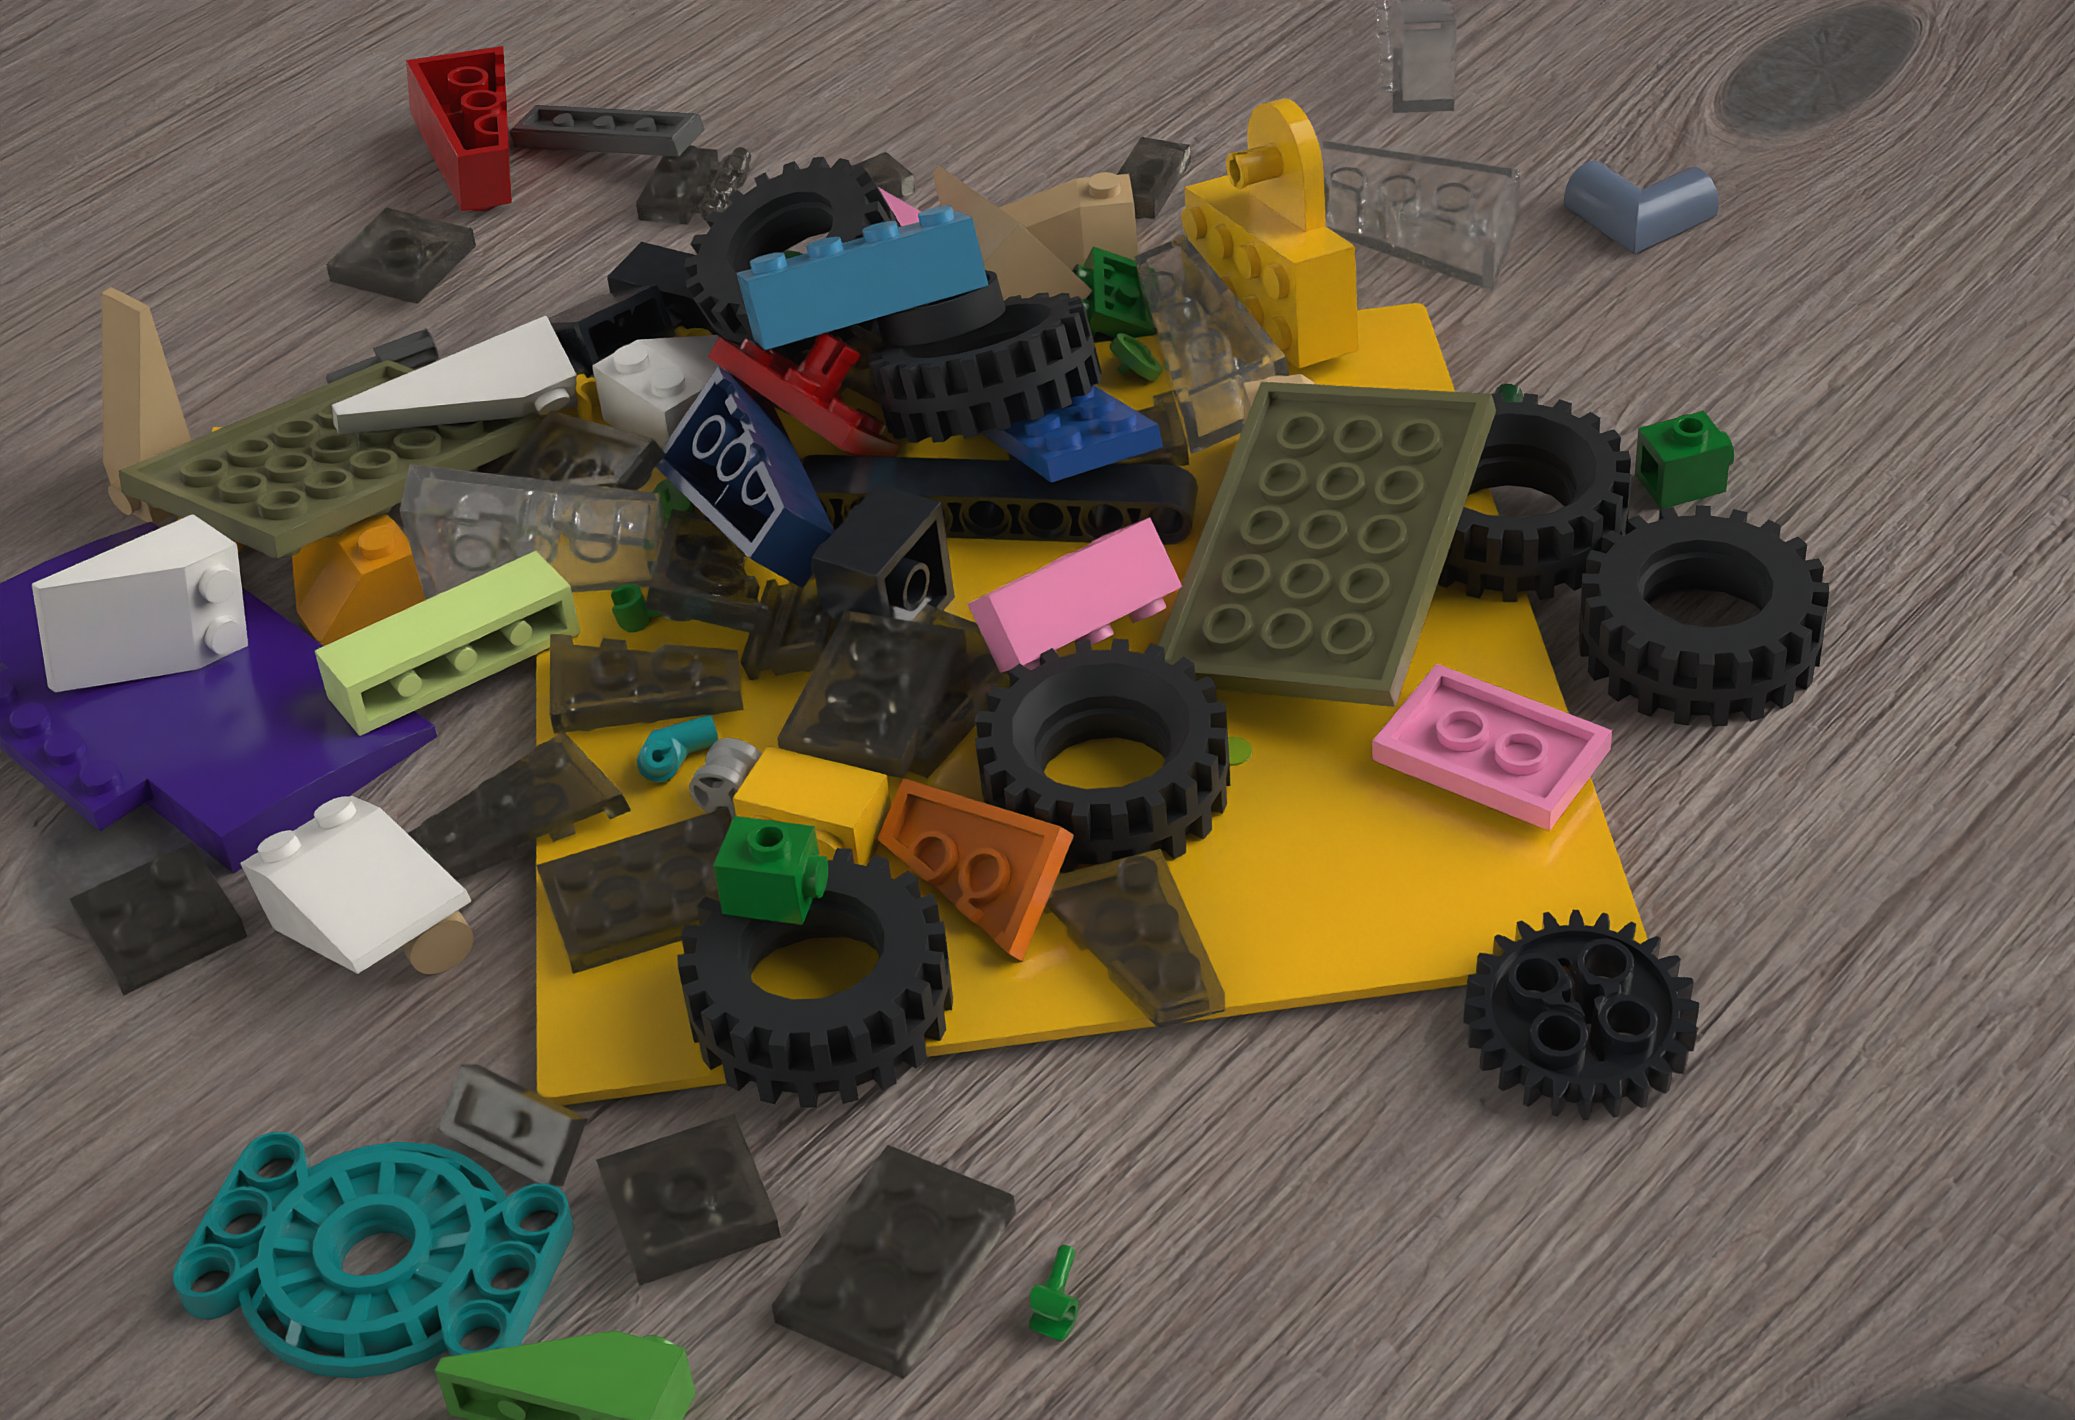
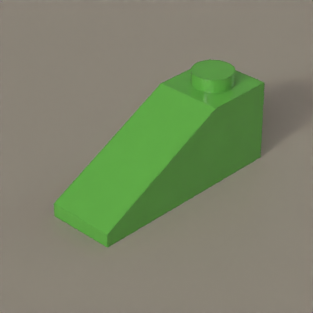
[435,1331,696,1420]

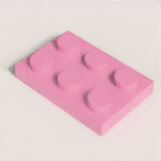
[1372,664,1612,831]

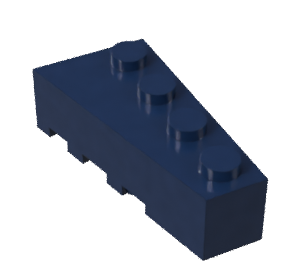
[652,366,835,589]

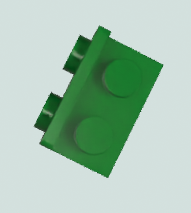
[1072,246,1157,340]

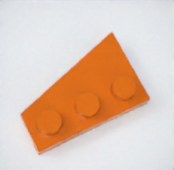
[877,778,1074,961]

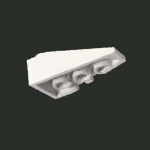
[332,316,577,434]

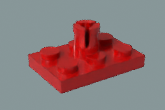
[707,332,899,457]

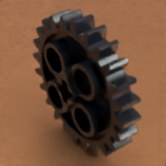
[1463,910,1700,1120]

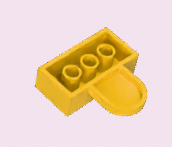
[1181,98,1359,368]

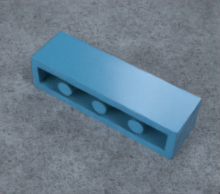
[736,205,989,350]

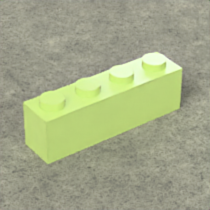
[314,551,581,736]

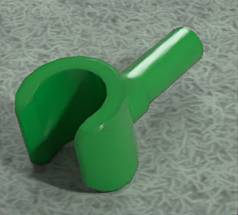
[611,584,700,632]
[1029,1245,1079,1342]

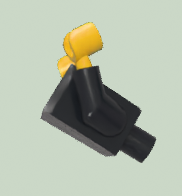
[548,284,712,422]

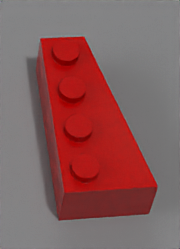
[406,46,512,212]

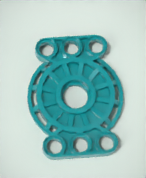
[172,1132,575,1379]

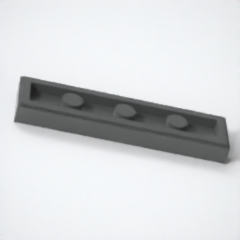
[509,105,705,157]

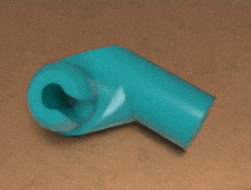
[637,715,718,782]

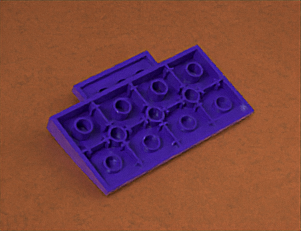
[0,522,437,874]

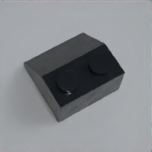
[812,484,955,672]

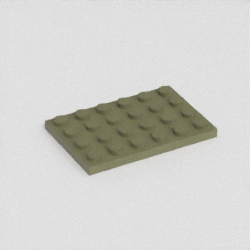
[119,360,544,559]
[1158,382,1496,707]

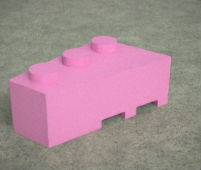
[967,518,1182,673]

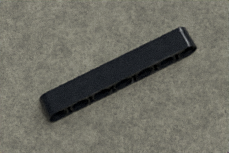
[800,454,1198,545]

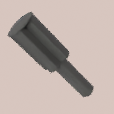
[326,328,439,384]

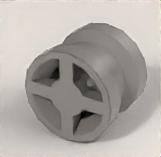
[689,738,762,821]

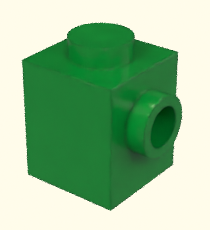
[1635,411,1734,509]
[713,816,828,925]

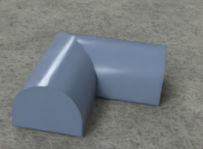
[1564,160,1718,254]

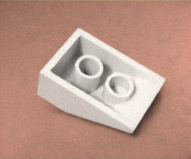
[592,335,776,456]
[32,514,248,692]
[240,796,471,974]

